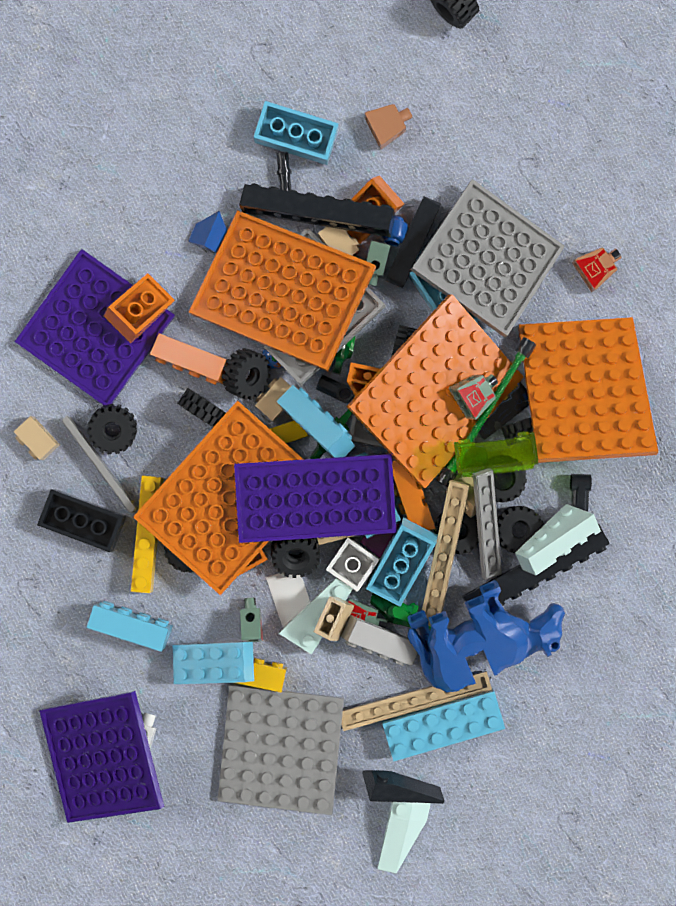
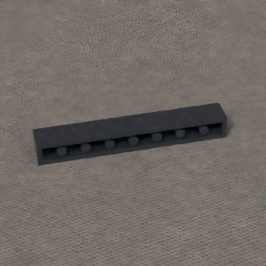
[239,183,396,237]
[462,523,610,606]

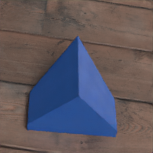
[188,211,227,254]

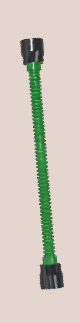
[436,337,536,487]

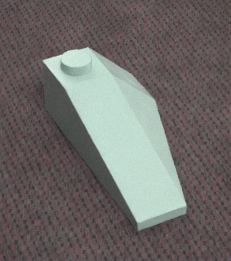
[377,802,431,873]

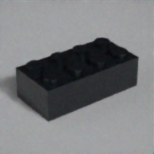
[37,489,126,552]

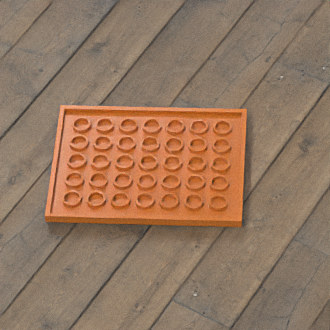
[189,210,376,372]
[346,294,524,488]
[518,317,658,463]
[133,400,304,596]

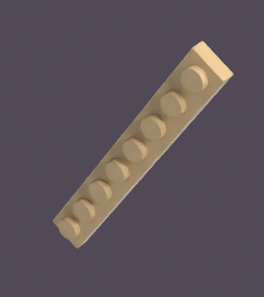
[422,480,470,626]
[342,671,492,731]

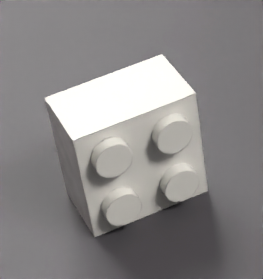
[326,537,380,592]

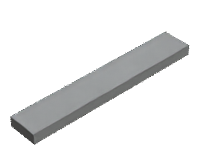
[62,416,138,513]
[473,468,502,580]

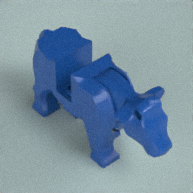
[407,580,565,692]

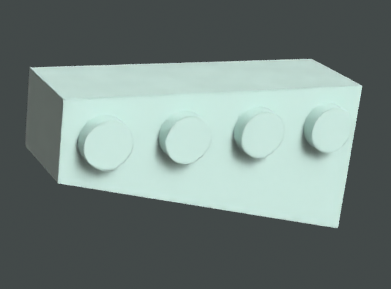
[515,504,601,575]
[279,577,353,654]

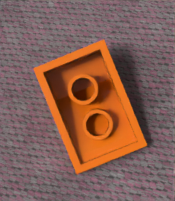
[347,175,404,244]
[104,273,175,343]

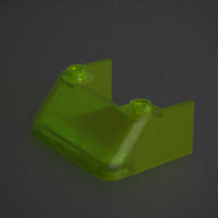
[454,432,538,478]

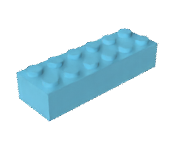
[382,689,505,762]

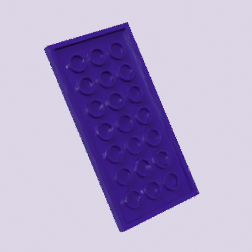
[234,454,397,543]

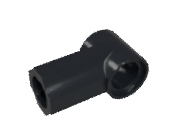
[316,374,354,403]
[570,474,592,512]

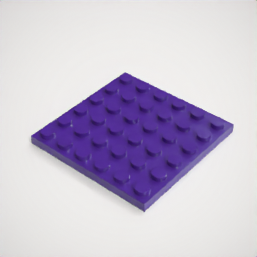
[15,249,175,406]
[39,691,165,823]

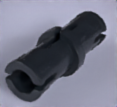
[276,152,292,191]

